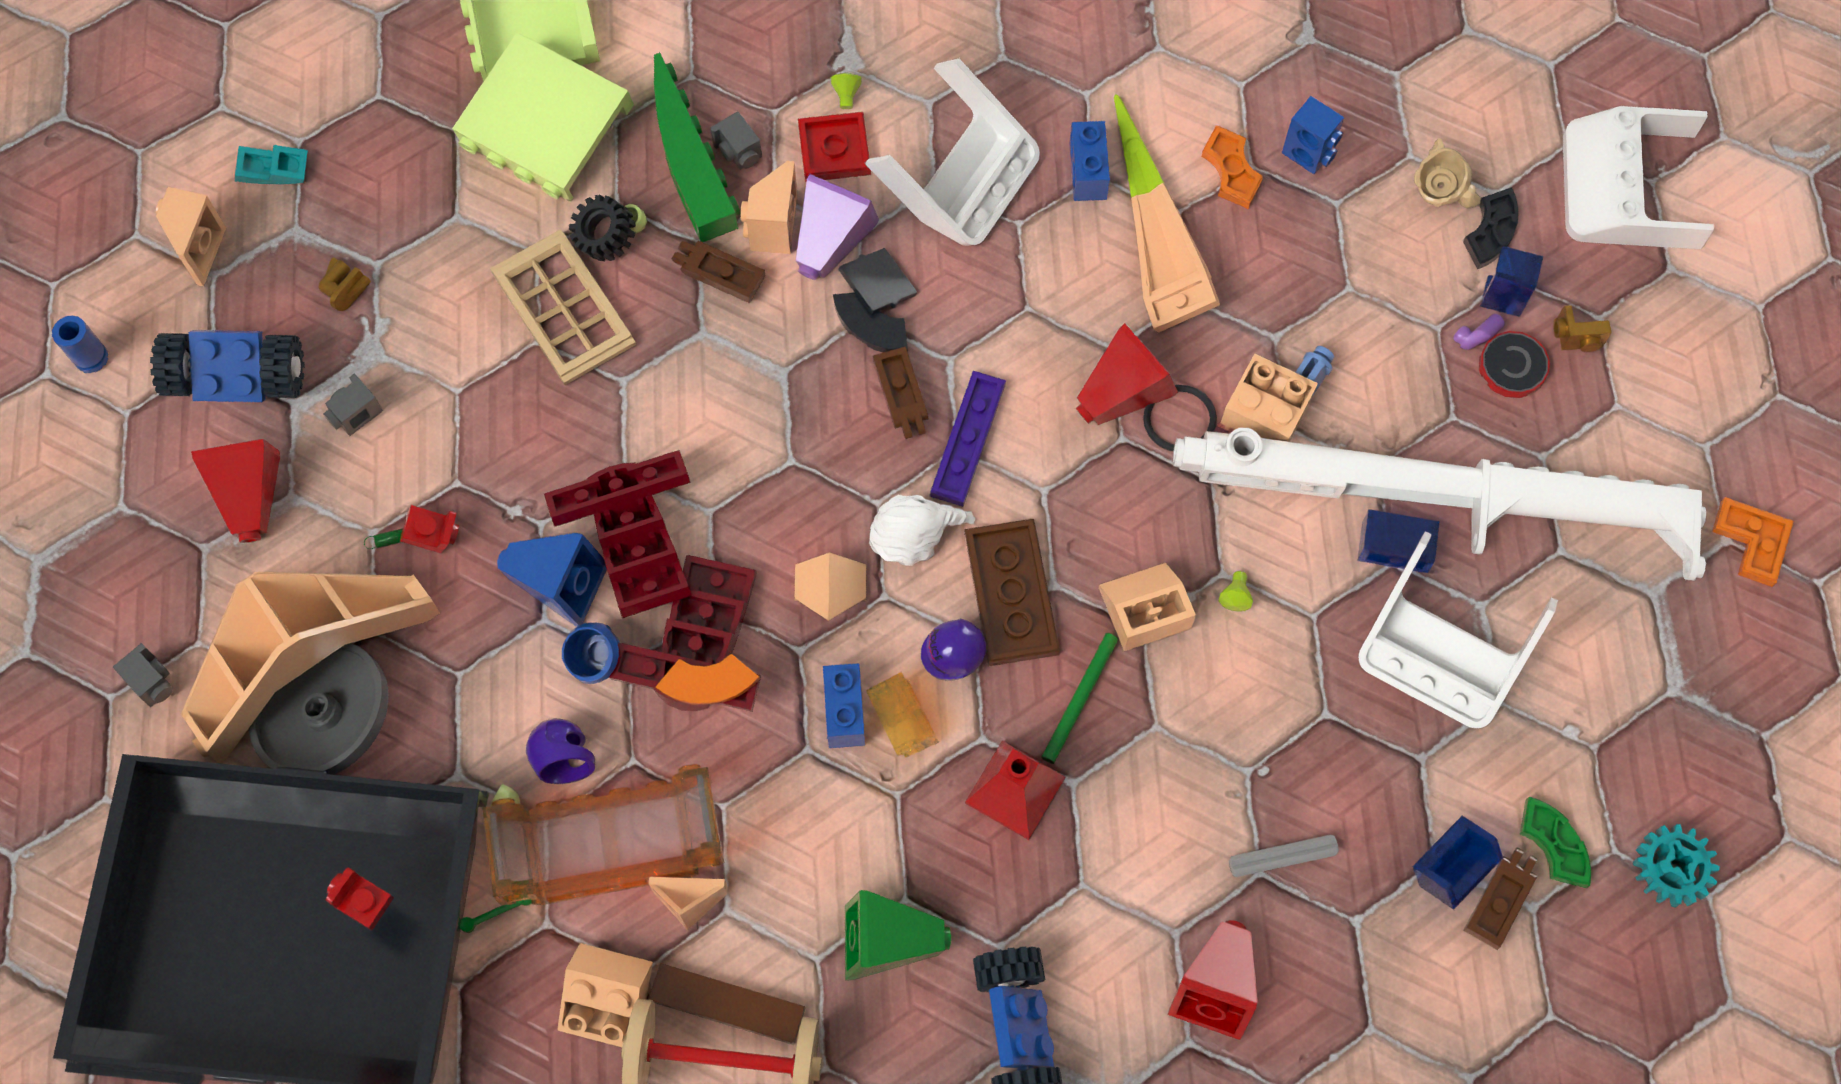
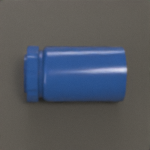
[52,315,108,373]

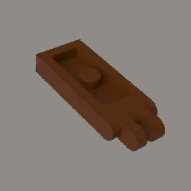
[671,241,765,303]
[873,346,929,439]
[1463,847,1538,950]

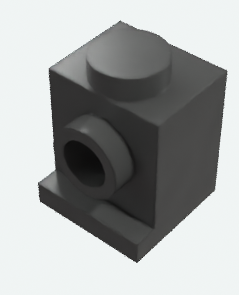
[710,111,762,170]
[323,373,383,436]
[113,643,173,707]

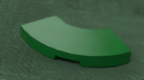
[1520,797,1591,889]

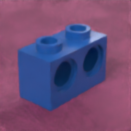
[1282,96,1344,174]
[1069,121,1110,201]
[823,663,865,748]

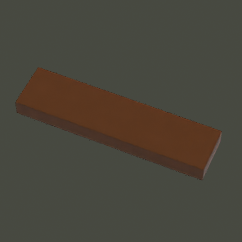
[648,963,805,1045]

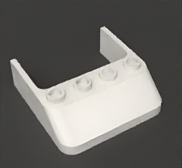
[865,58,1040,246]
[1563,106,1714,249]
[1359,531,1558,728]

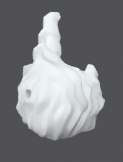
[869,495,976,566]

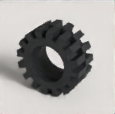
[569,195,636,262]

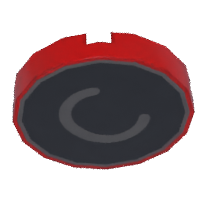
[1479,331,1550,398]

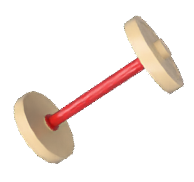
[621,999,822,1084]

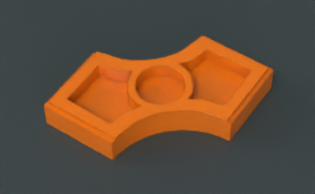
[1201,125,1263,209]

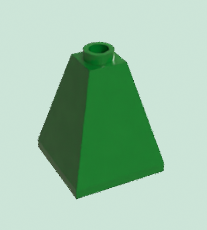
[845,890,951,981]

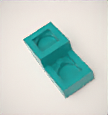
[235,145,308,185]

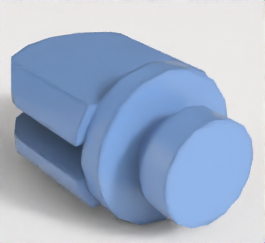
[1295,346,1335,395]

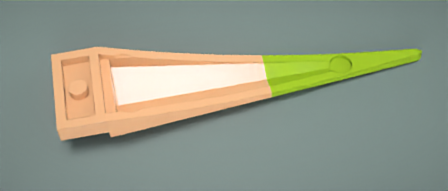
[1114,94,1220,333]

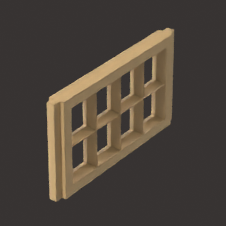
[490,229,636,385]

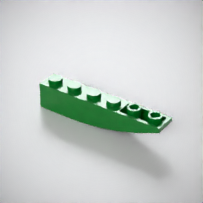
[654,52,741,242]

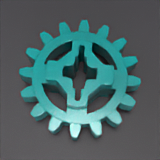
[1633,824,1720,908]

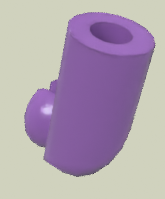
[1453,314,1504,350]

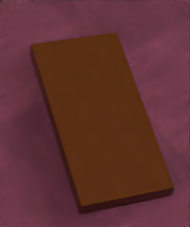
[964,519,1060,666]

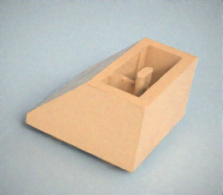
[1219,354,1318,442]
[1099,563,1196,651]
[558,943,653,1047]

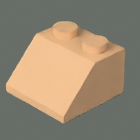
[741,161,798,254]
[156,187,226,287]

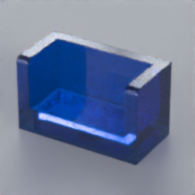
[1480,246,1543,317]
[1357,509,1440,573]
[1412,815,1503,910]

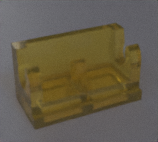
[866,672,939,757]

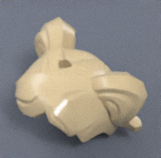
[1414,138,1481,208]

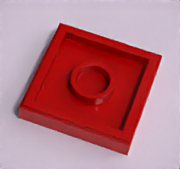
[798,112,871,182]

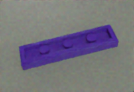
[930,371,1006,507]

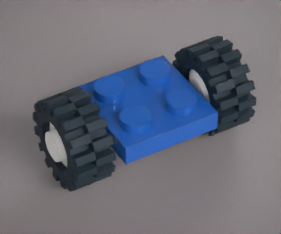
[150,330,305,402]
[973,946,1062,1084]

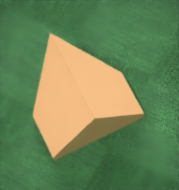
[795,552,866,621]
[649,877,728,930]

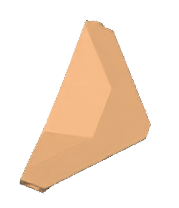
[181,572,440,764]

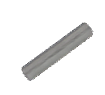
[1229,835,1339,877]

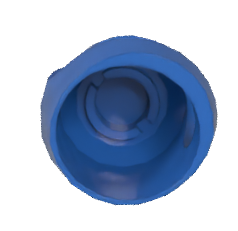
[562,622,620,684]

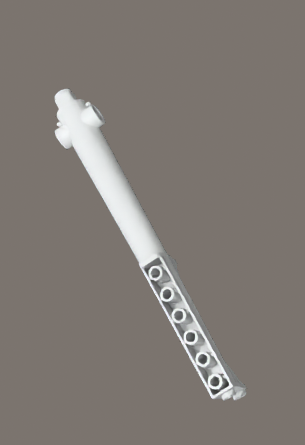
[1173,428,1706,581]

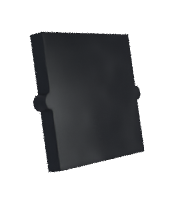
[838,248,917,314]

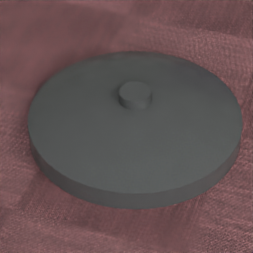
[249,643,389,775]

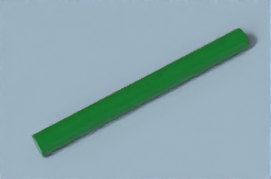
[1041,633,1118,764]

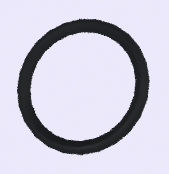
[1143,385,1217,452]

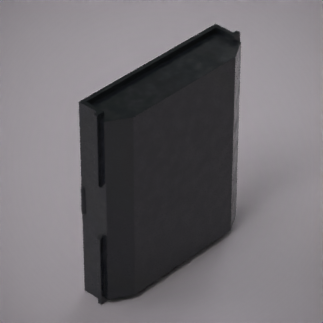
[53,754,489,1084]

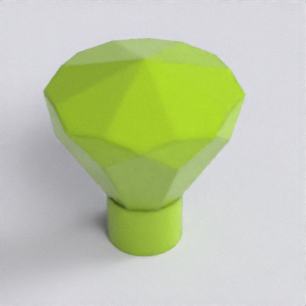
[831,72,862,109]
[1218,571,1253,612]

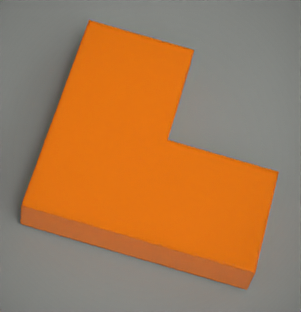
[1712,497,1794,587]

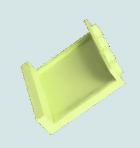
[460,0,600,81]
[452,32,634,202]

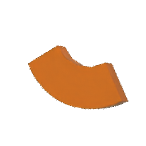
[656,654,761,705]

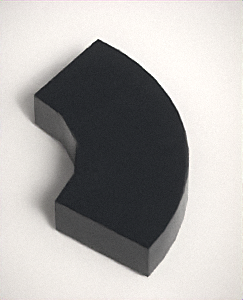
[1463,187,1518,270]
[833,292,908,352]

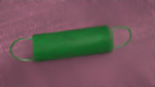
[364,528,403,549]

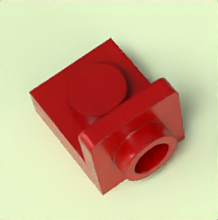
[400,505,459,553]
[325,867,394,931]

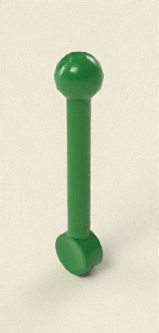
[460,891,534,933]

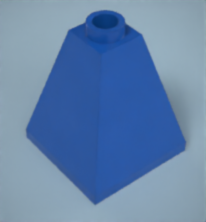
[497,533,607,626]

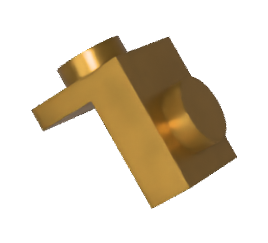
[1553,305,1612,352]

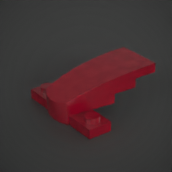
[544,450,691,619]
[609,555,761,712]

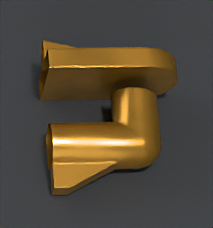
[318,257,371,311]

